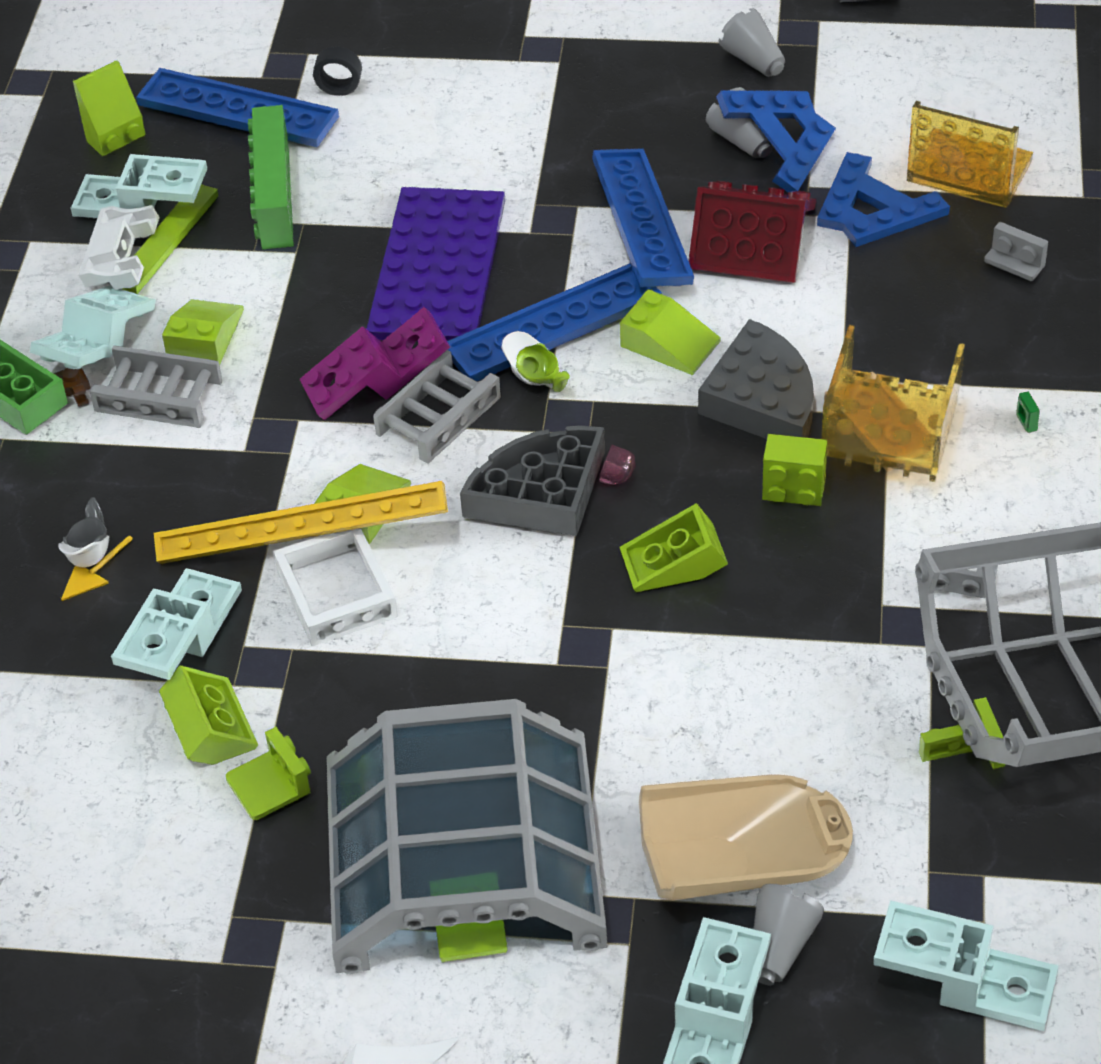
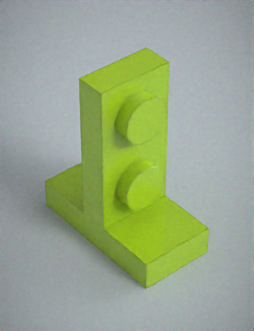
[918,697,1005,769]

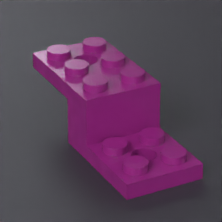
[300,307,450,420]

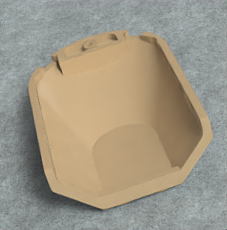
[639,774,853,901]

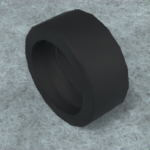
[313,46,362,96]

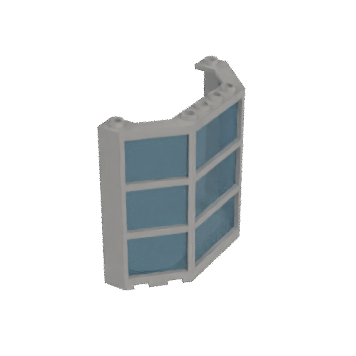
[327,699,607,974]

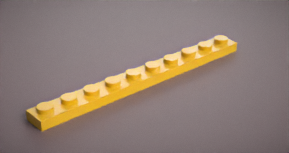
[154,481,448,564]

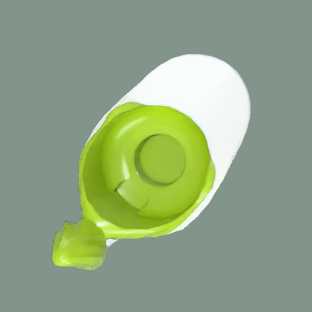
[502,331,570,392]

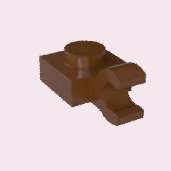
[54,367,91,407]

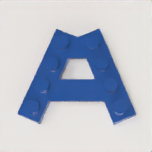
[716,91,836,192]
[817,152,950,247]

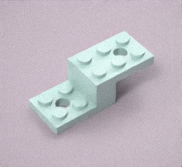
[71,154,207,218]
[30,286,156,369]
[111,568,242,680]
[873,900,1059,1031]
[663,917,771,1064]

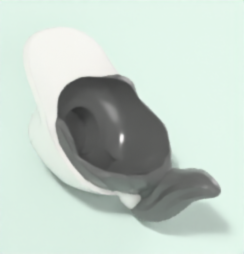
[59,497,109,568]

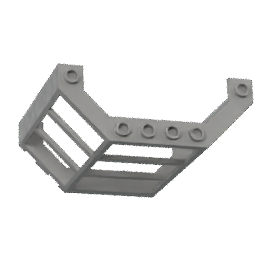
[915,522,1101,767]

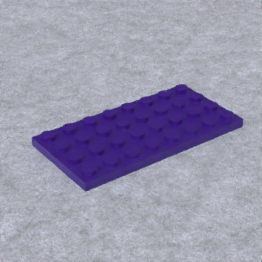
[367,187,505,342]

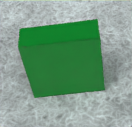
[1016,391,1040,433]

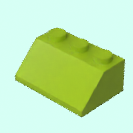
[159,665,258,765]

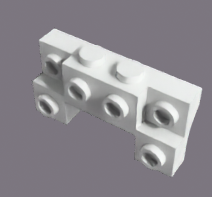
[78,205,159,290]

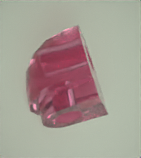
[599,445,636,485]

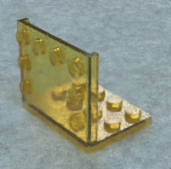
[906,100,1033,208]

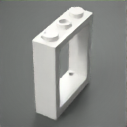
[273,528,398,646]

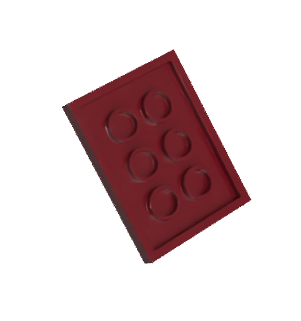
[688,181,817,283]

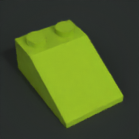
[73,60,146,156]
[620,289,721,375]
[162,299,244,366]
[314,464,411,544]
[620,503,728,592]

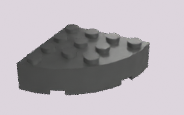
[698,319,814,439]
[460,426,605,536]

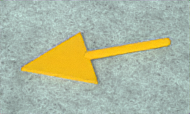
[61,536,132,601]

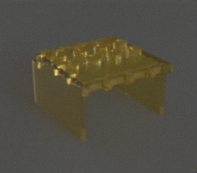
[822,325,965,482]

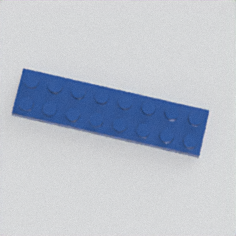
[136,68,339,147]
[592,149,694,287]
[447,263,662,381]

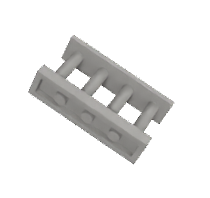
[90,345,222,428]
[373,350,501,464]

